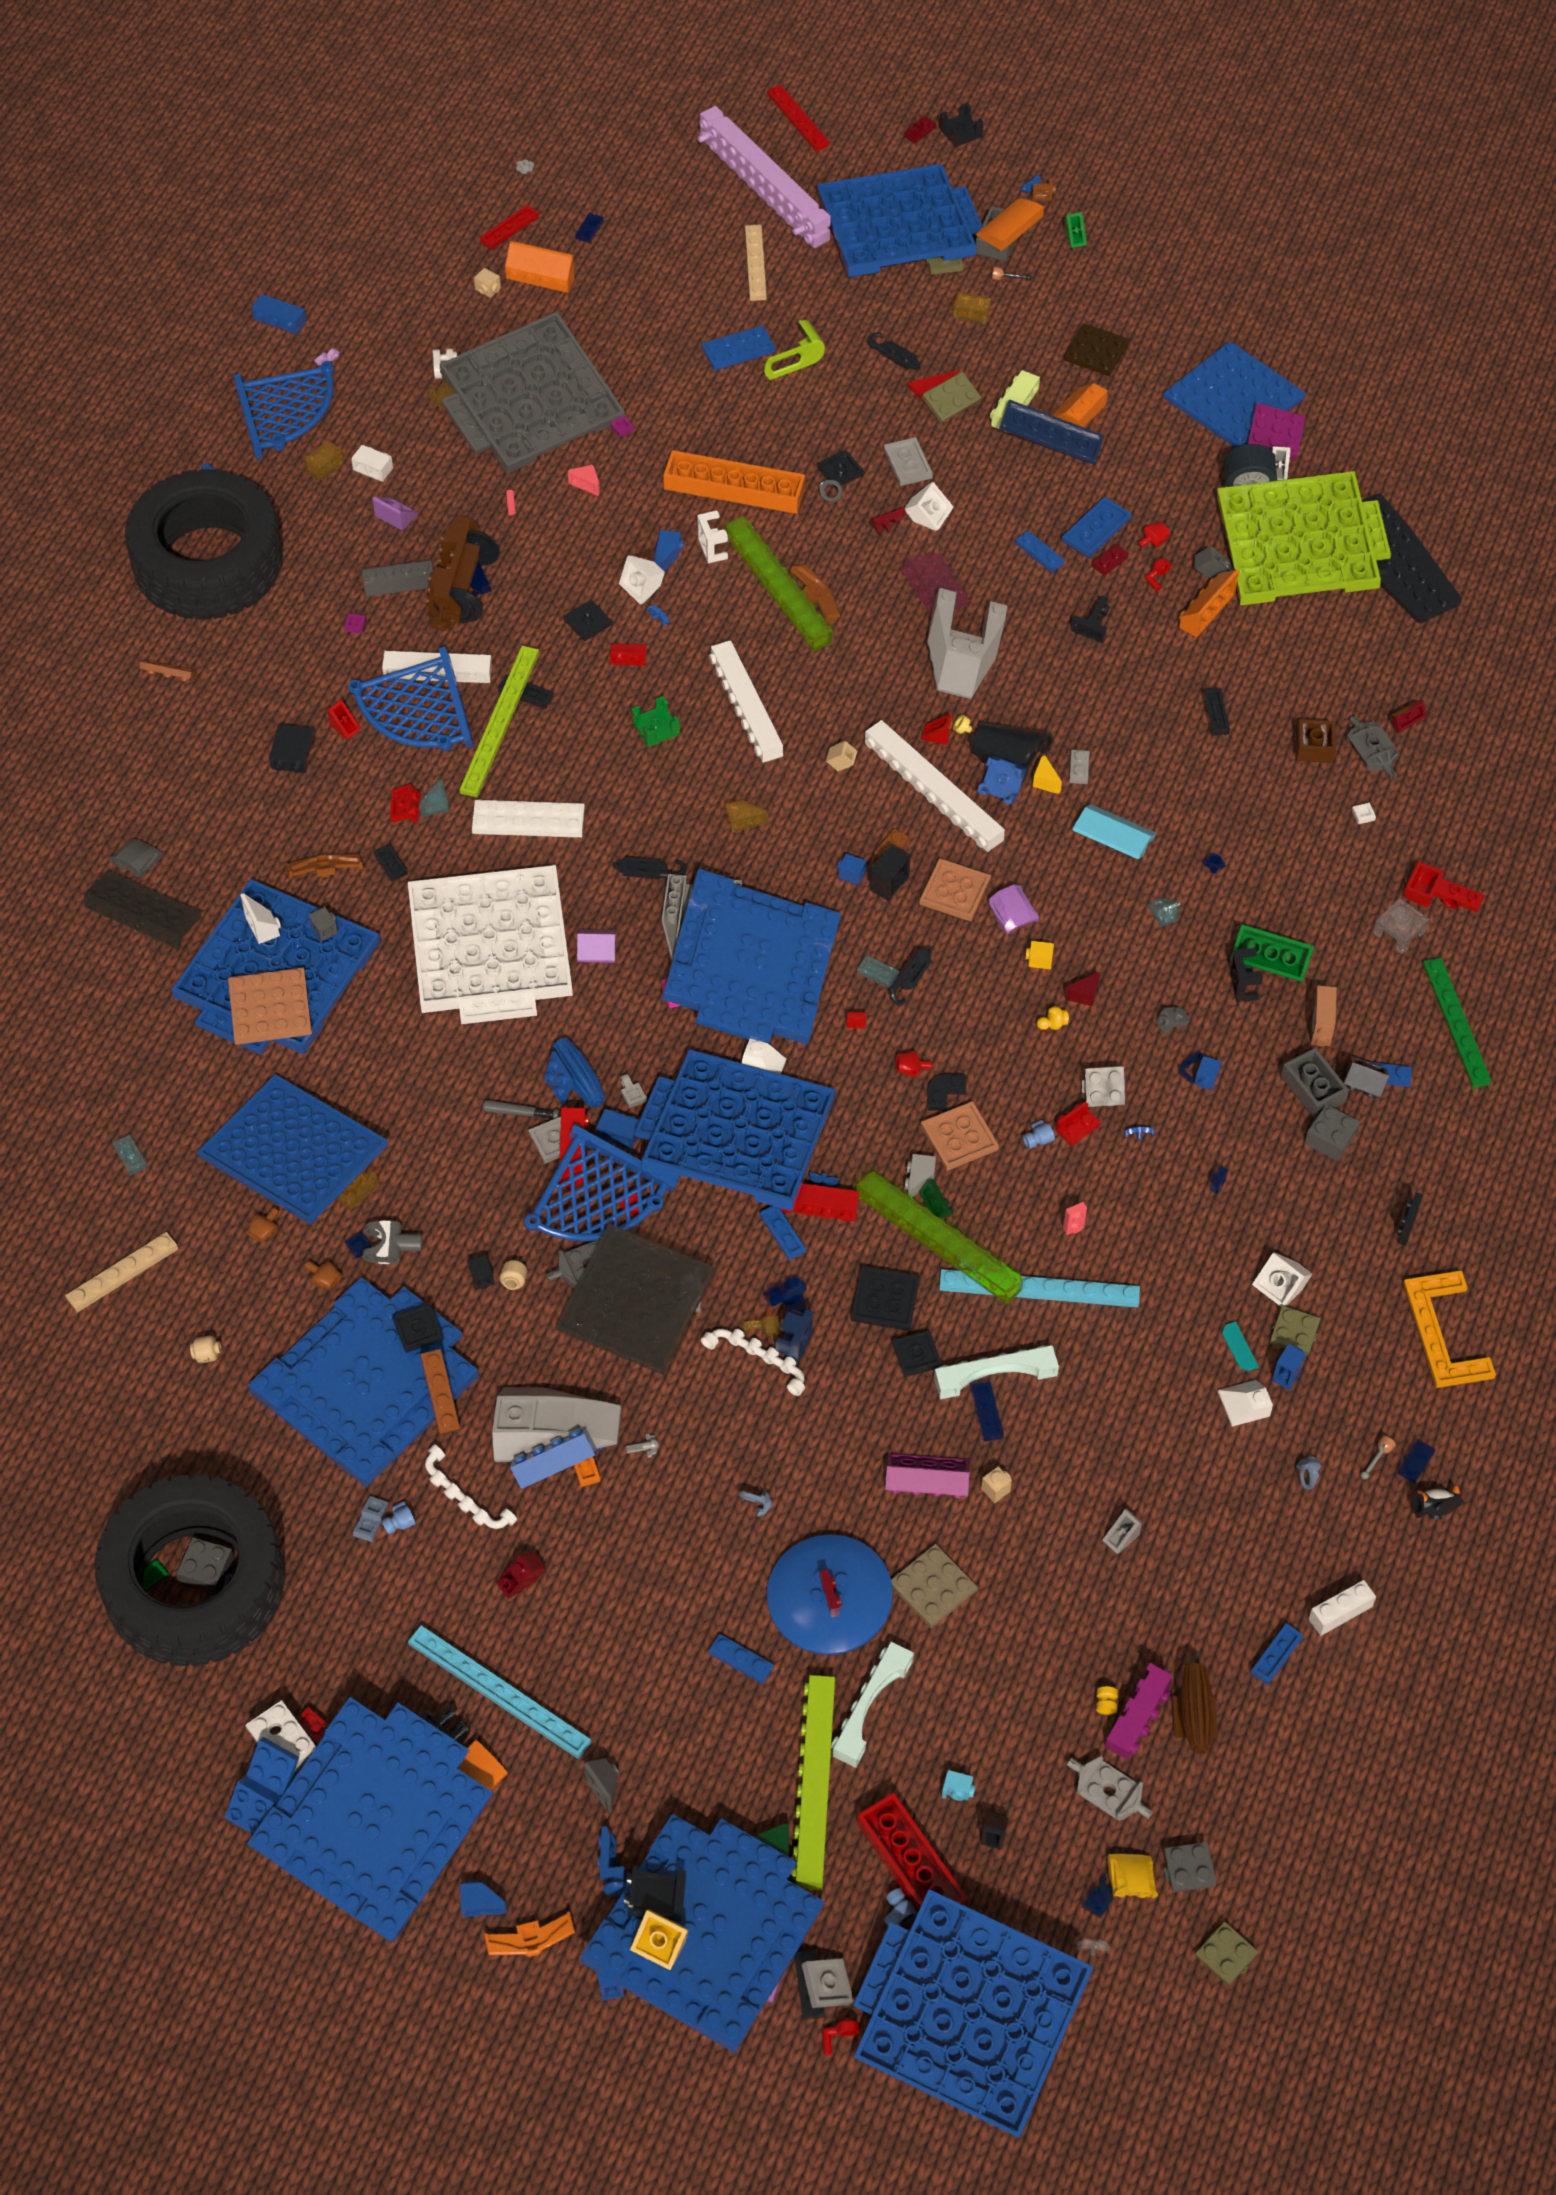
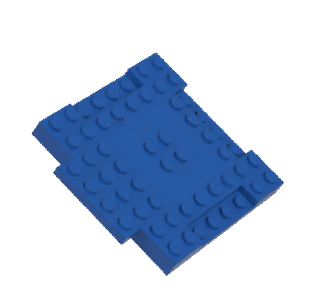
[817,164,982,277]
[662,869,841,1045]
[172,879,381,1055]
[635,1049,836,1211]
[248,1277,479,1488]
[247,1697,494,1944]
[580,1814,825,2054]
[853,1889,1094,2138]

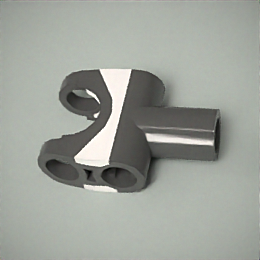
[362,1221,423,1264]

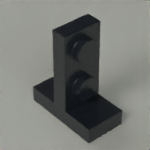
[1071,596,1110,643]

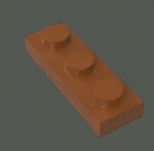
[140,660,197,681]

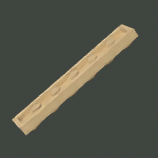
[745,225,766,301]
[65,1232,178,1313]

